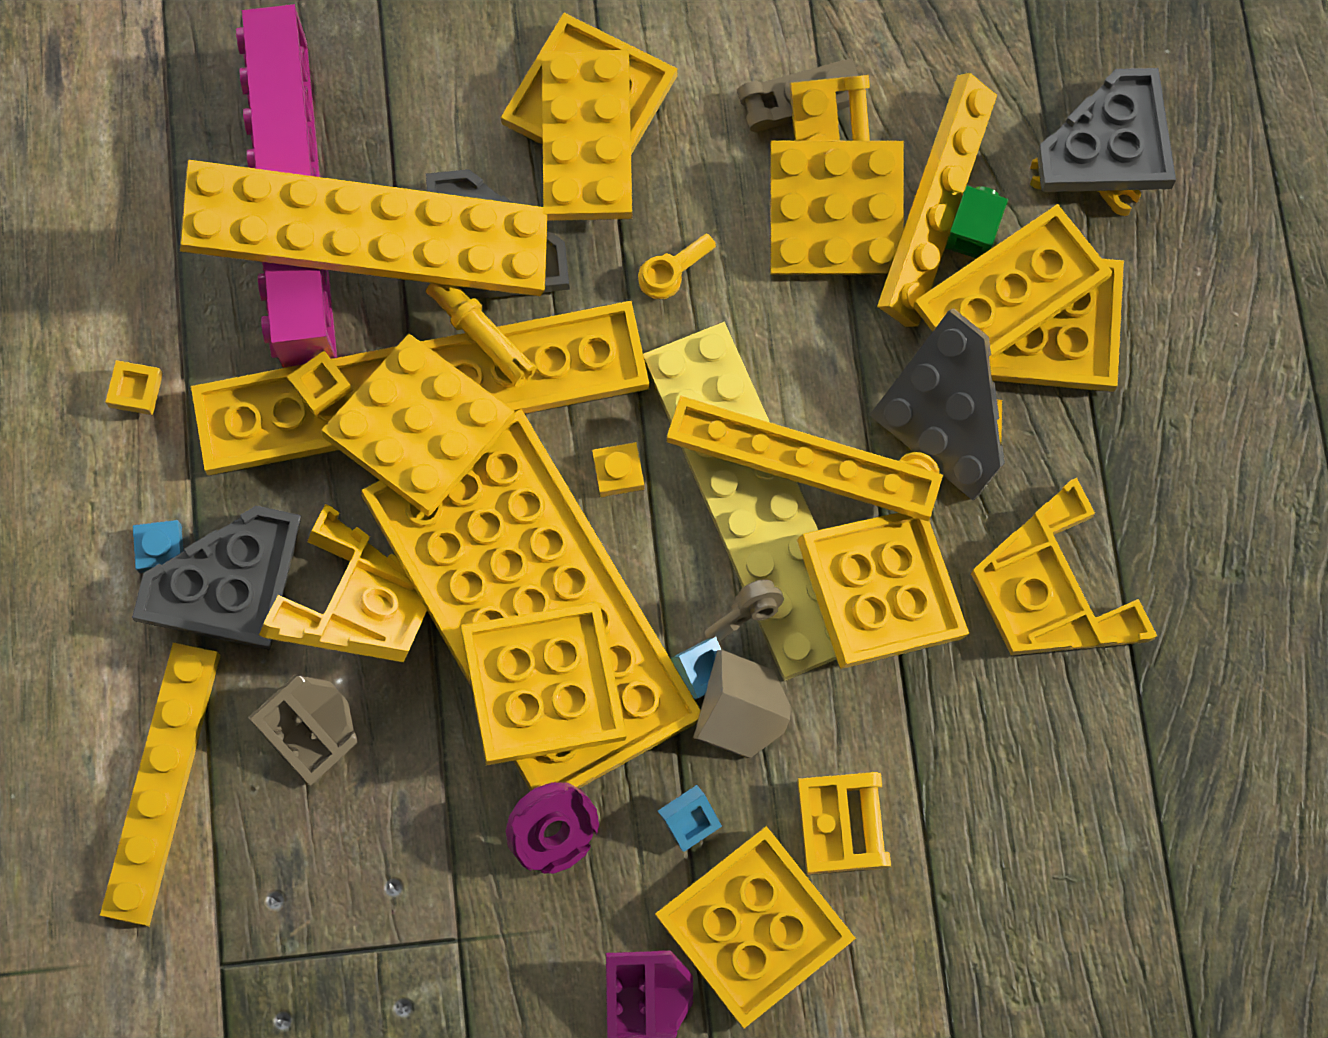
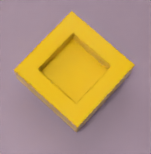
[287,351,352,416]
[105,360,163,415]
[592,442,645,497]

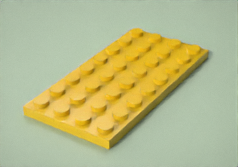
[361,409,701,791]

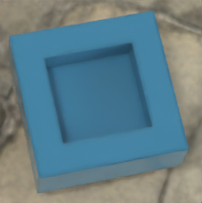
[133,520,184,573]
[671,637,721,699]
[658,785,722,852]

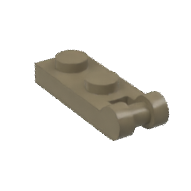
[737,58,858,132]

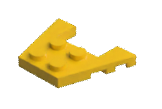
[971,478,1157,655]
[259,504,427,662]

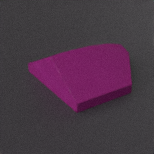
[606,951,693,1038]

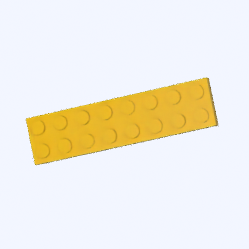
[180,160,547,296]

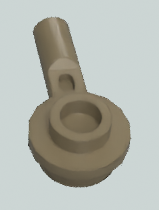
[705,579,784,643]

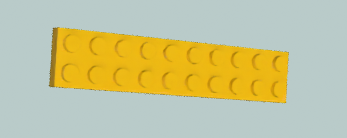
[191,301,649,476]

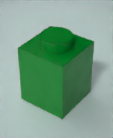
[945,185,1008,259]

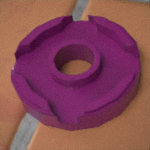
[505,782,599,874]

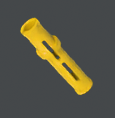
[426,283,537,387]

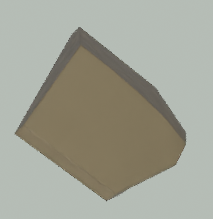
[693,650,791,758]
[248,675,357,786]

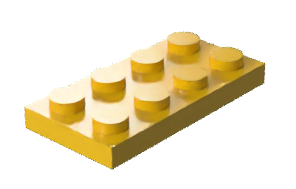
[542,50,632,221]
[913,204,1112,361]

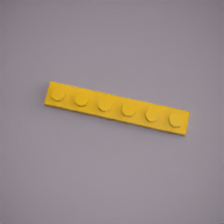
[877,73,997,327]
[667,396,943,522]
[100,643,221,927]

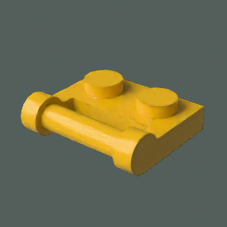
[789,75,870,141]
[797,772,891,875]

